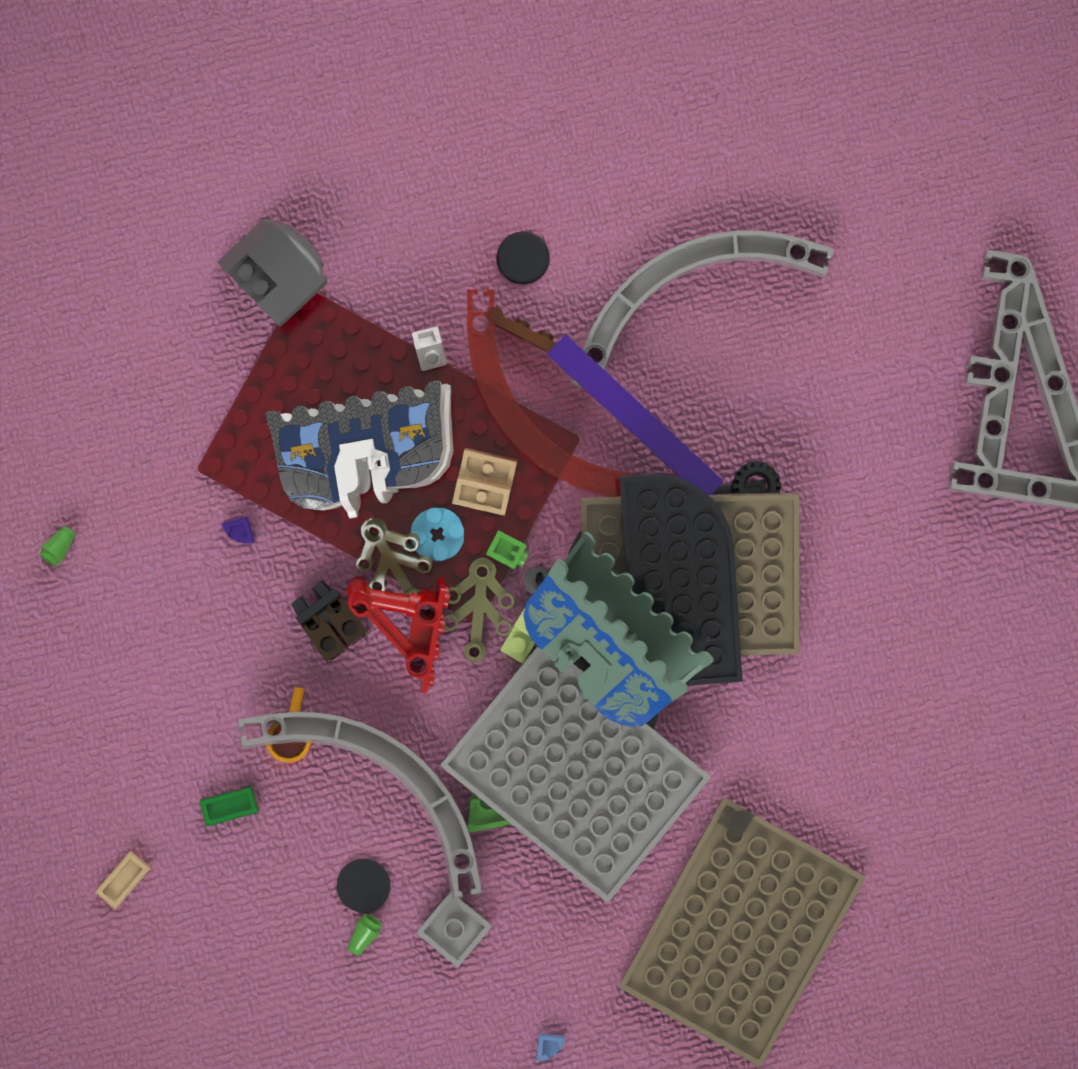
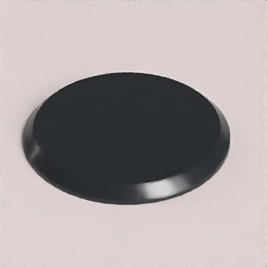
[496,232,550,285]
[337,859,390,913]

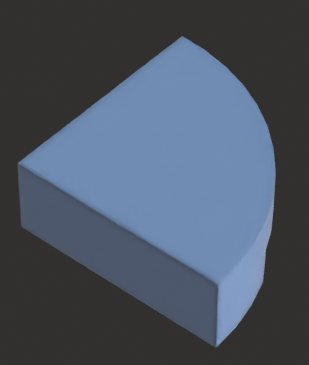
[536,1033,566,1061]

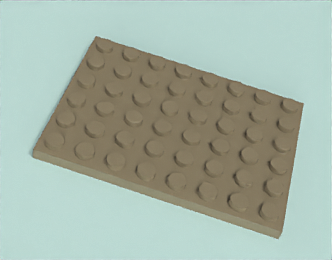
[581,493,799,655]
[618,797,866,1067]

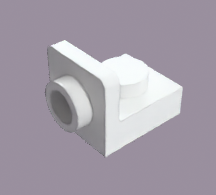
[412,326,447,371]

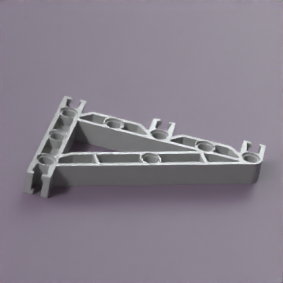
[948,250,1078,511]

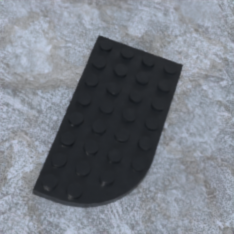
[619,473,743,686]

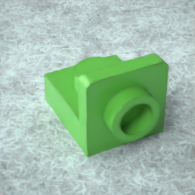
[486,530,529,570]

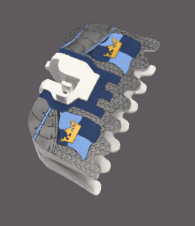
[265,380,454,518]

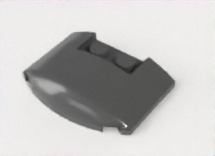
[218,218,327,327]

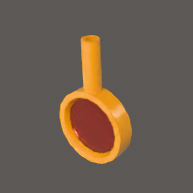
[266,687,312,763]

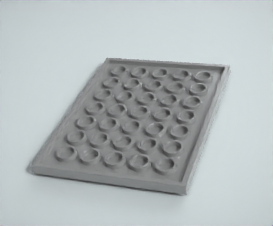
[440,646,711,903]

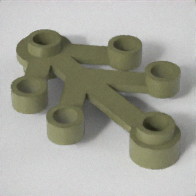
[356,518,433,595]
[444,558,515,662]

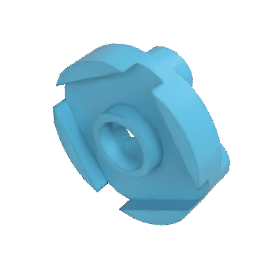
[411,508,464,561]

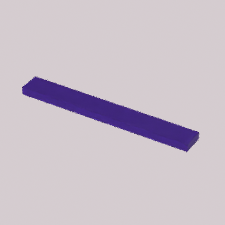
[547,334,724,495]

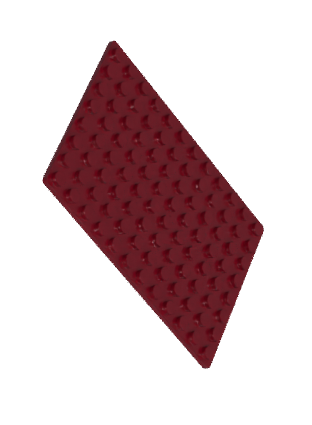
[198,293,579,622]

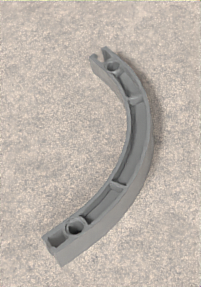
[572,231,834,389]
[237,712,482,899]

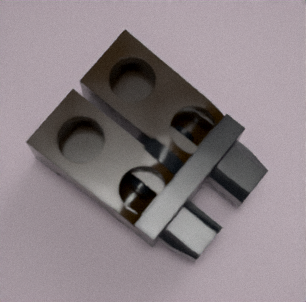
[291,580,370,663]

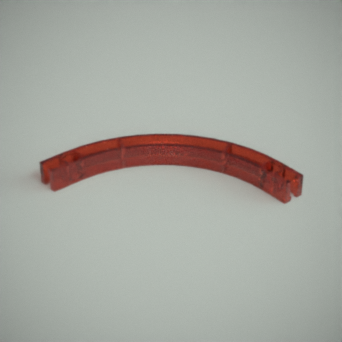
[467,289,677,497]

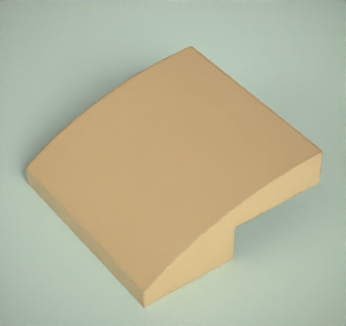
[452,448,518,516]

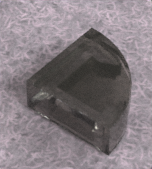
[718,810,755,837]

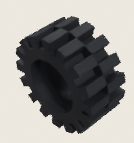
[732,461,782,494]

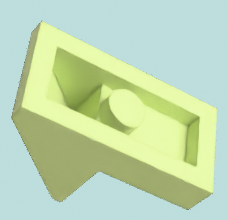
[500,608,535,664]

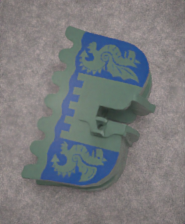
[523,532,714,727]

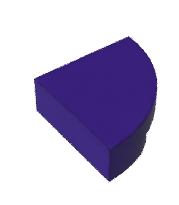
[222,517,255,544]

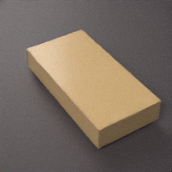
[95,851,151,910]

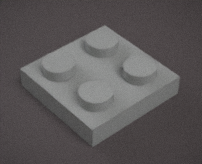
[416,891,493,968]

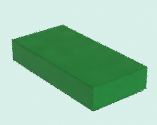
[199,786,259,827]

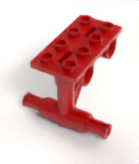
[347,576,450,694]

